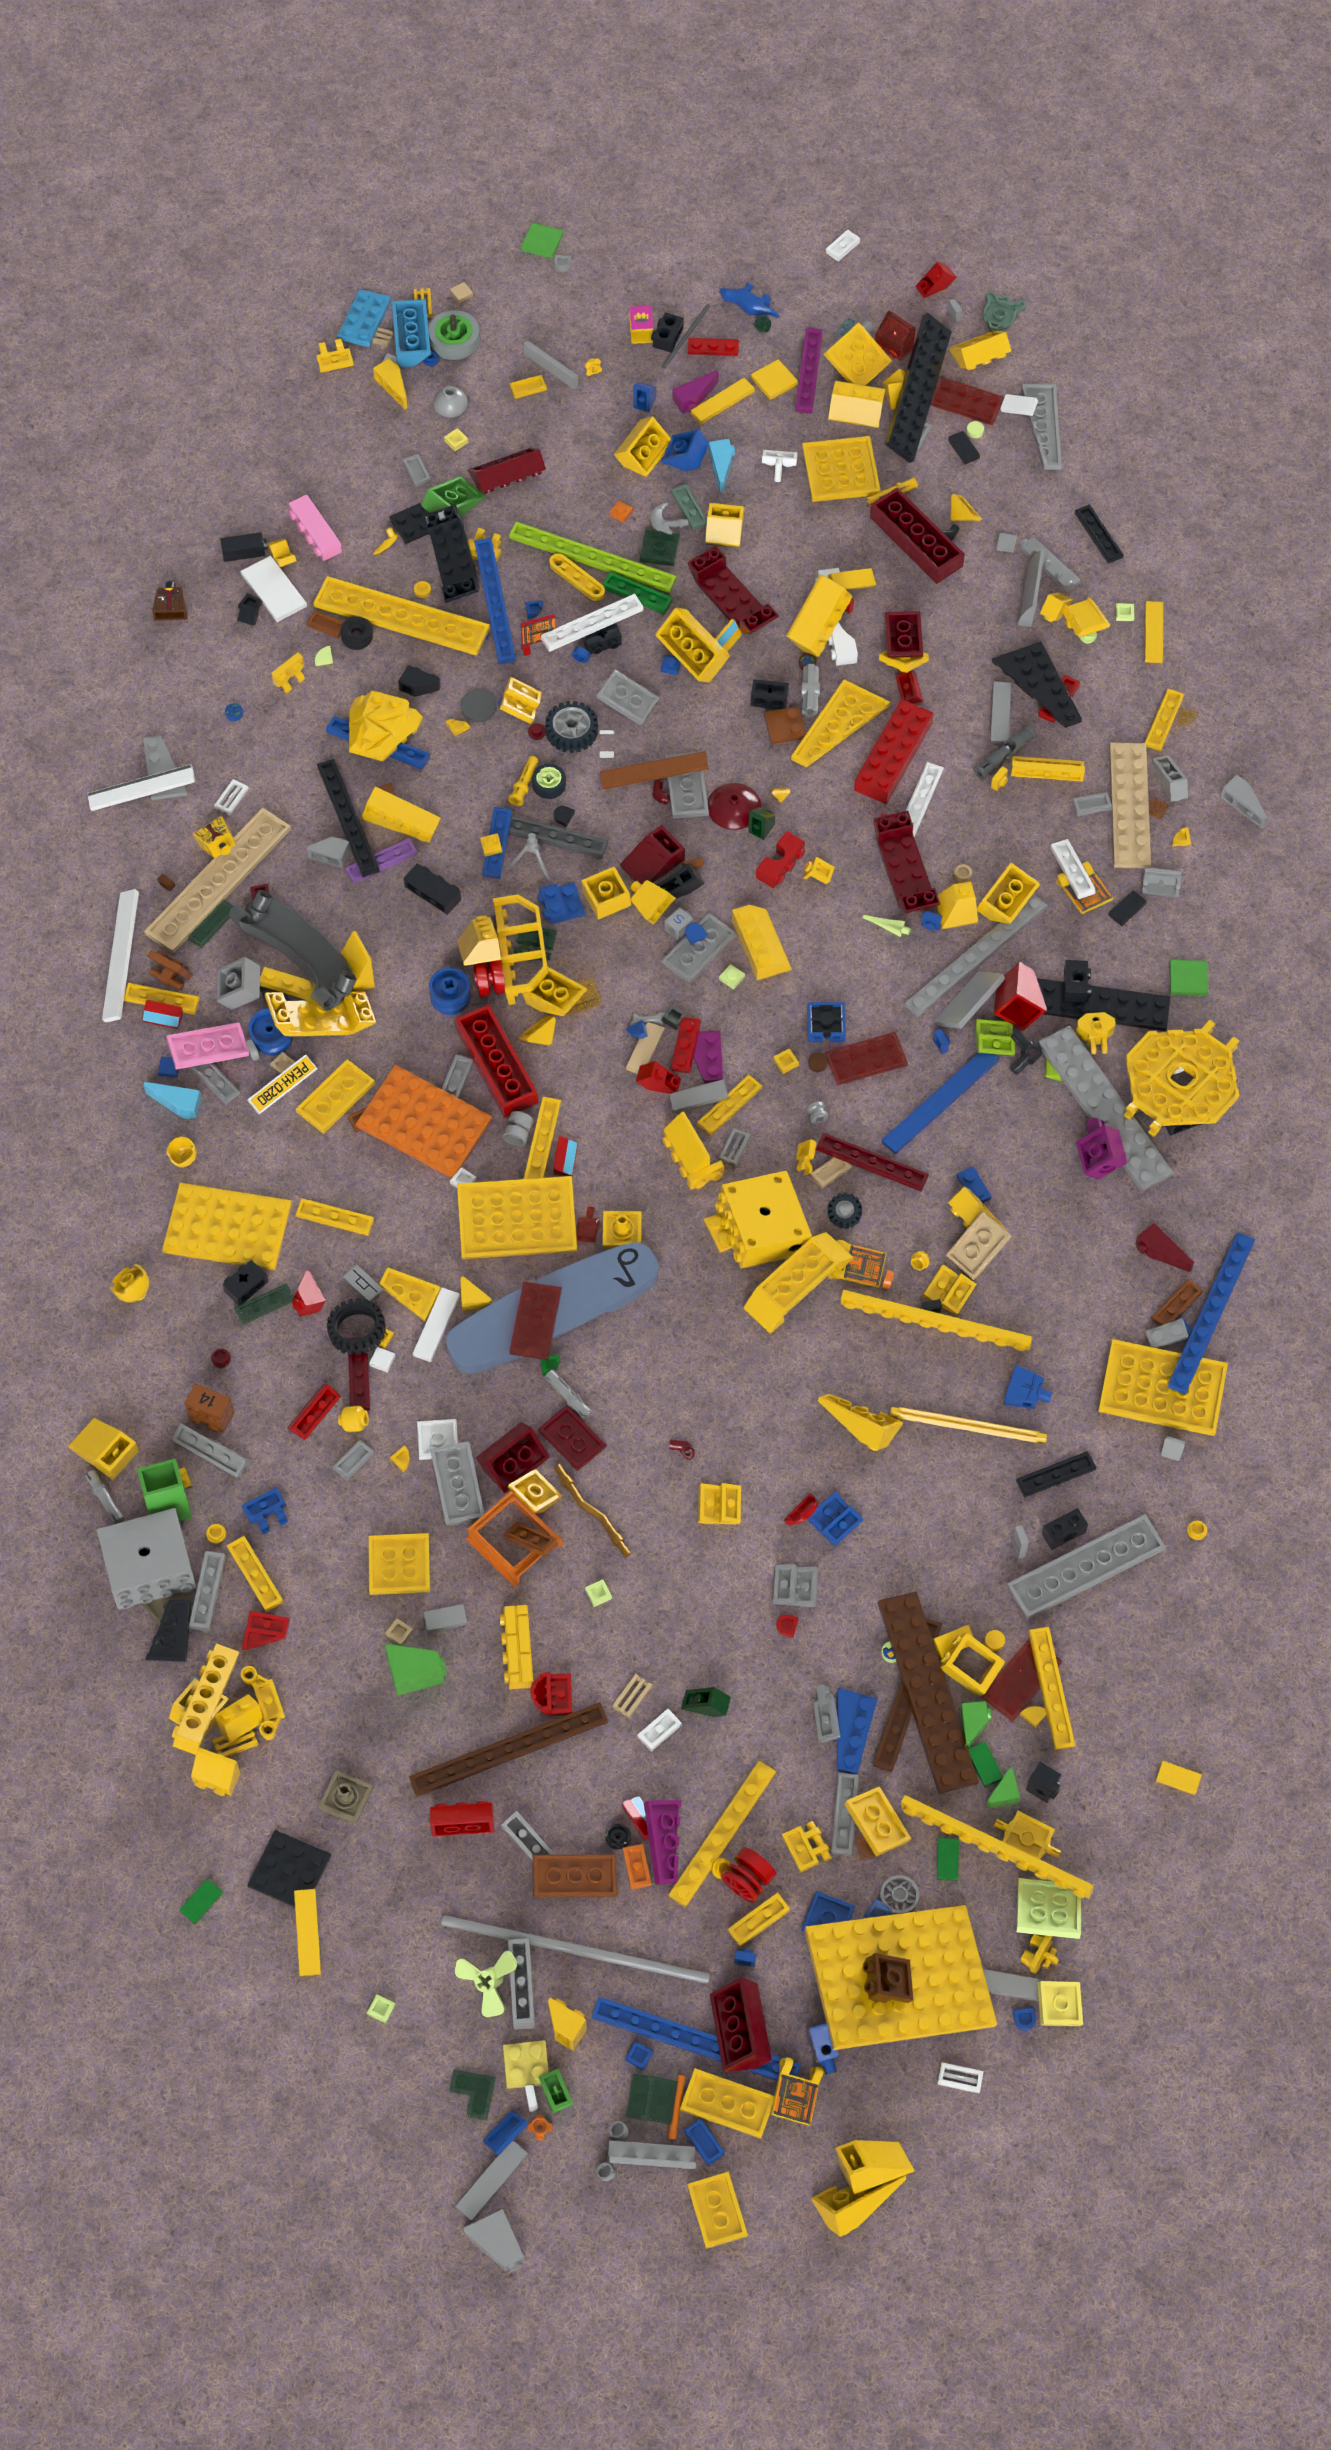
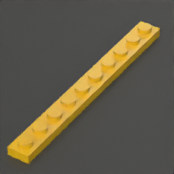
[841,1290,1032,1351]
[901,1795,1094,1899]

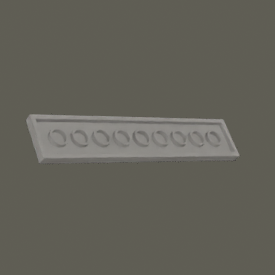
[1038,1025,1174,1193]

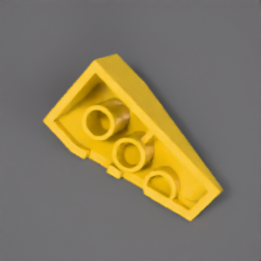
[818,1394,903,1451]

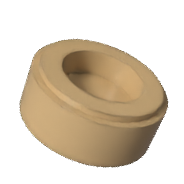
[954,864,972,883]

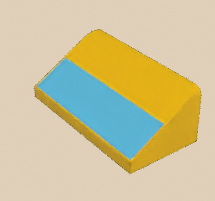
[715,619,742,652]

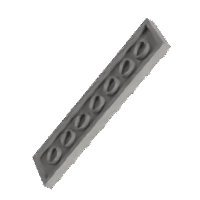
[1006,1515,1166,1620]

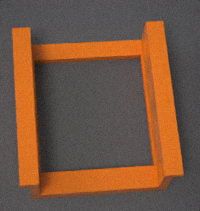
[466,1490,564,1587]

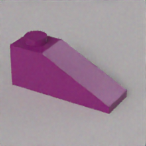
[672,370,719,414]

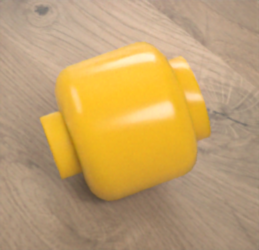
[338,1406,369,1432]

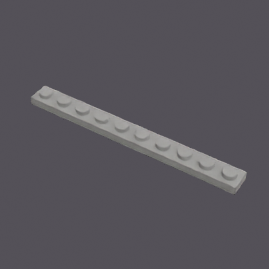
[905,894,1047,1017]

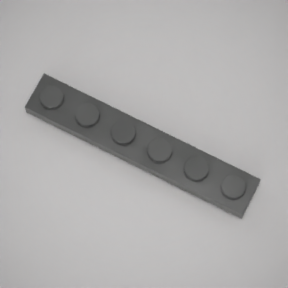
[509,815,608,859]

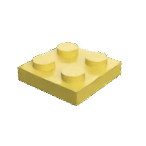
[1037,1981,1083,2026]
[503,2040,549,2089]

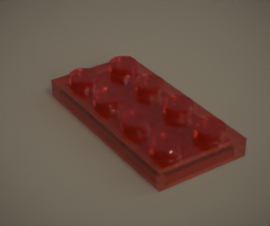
[930,377,1004,426]
[825,1032,908,1086]
[509,1281,562,1360]
[981,1638,1063,1722]

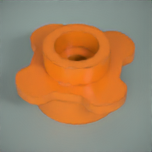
[527,2114,553,2141]

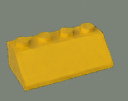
[786,574,852,658]
[732,905,792,980]
[457,916,501,966]

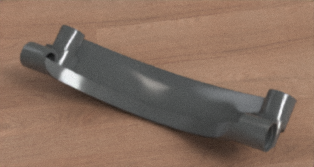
[229,890,357,1011]

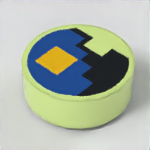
[881,1642,896,1663]

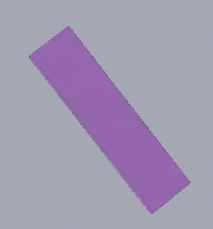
[344,838,418,884]

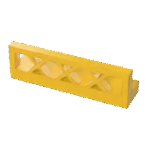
[1011,756,1085,782]

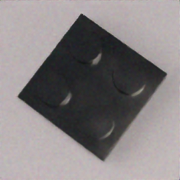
[389,503,429,544]

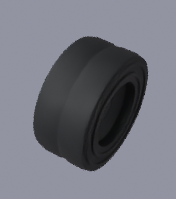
[340,617,373,650]

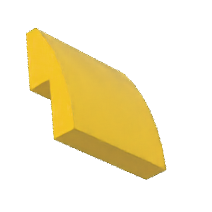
[500,677,542,724]
[922,1265,977,1315]
[698,1483,741,1524]

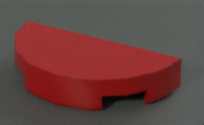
[784,1493,818,1525]

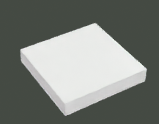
[417,1419,458,1460]

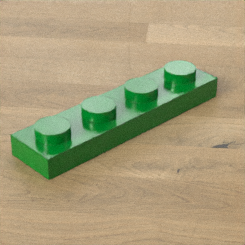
[602,571,673,615]

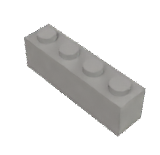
[508,1938,535,2030]

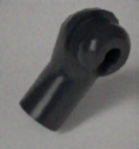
[942,524,960,541]

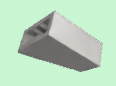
[463,2209,525,2272]

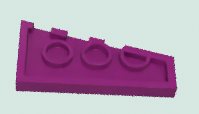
[643,1800,681,1885]

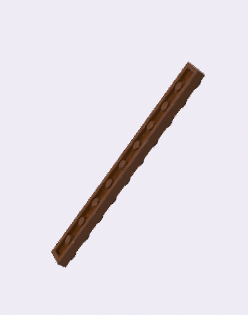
[409,1702,608,1797]

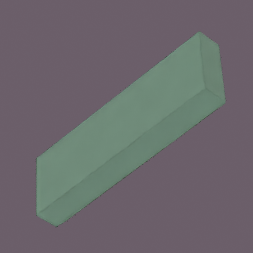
[671,484,707,531]

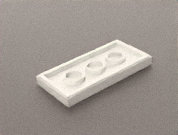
[241,555,307,622]

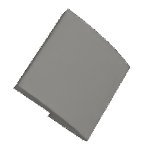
[773,1564,819,1607]

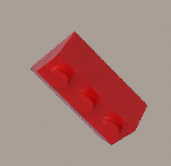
[430,1801,494,1837]

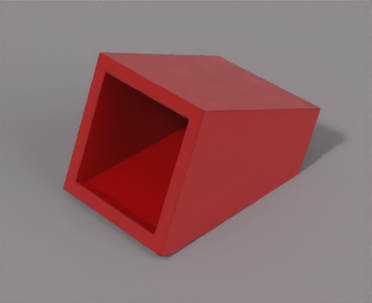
[994,962,1047,1031]

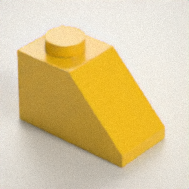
[1040,592,1074,622]

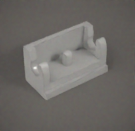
[1142,867,1182,897]

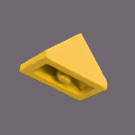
[460,1276,492,1311]

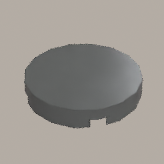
[461,690,497,723]

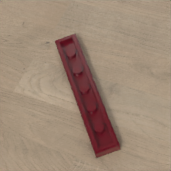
[816,1133,929,1192]

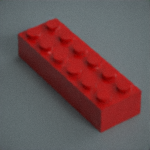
[854,699,934,804]
[455,1005,538,1118]

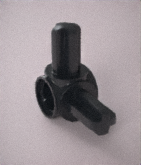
[1010,1030,1042,1075]

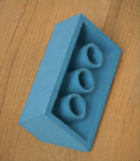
[392,300,431,367]

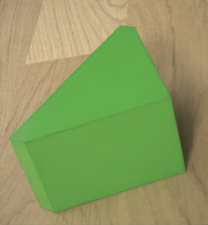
[986,1768,1020,1808]
[538,2069,573,2113]

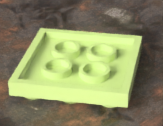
[1017,1878,1081,1939]

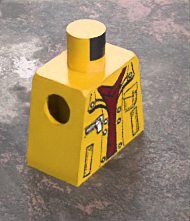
[193,816,236,858]

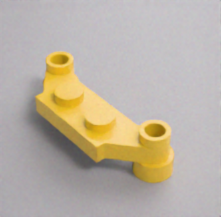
[241,1666,285,1740]

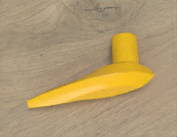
[373,527,398,555]

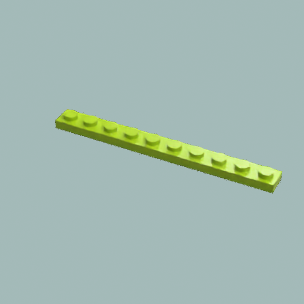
[509,522,677,593]

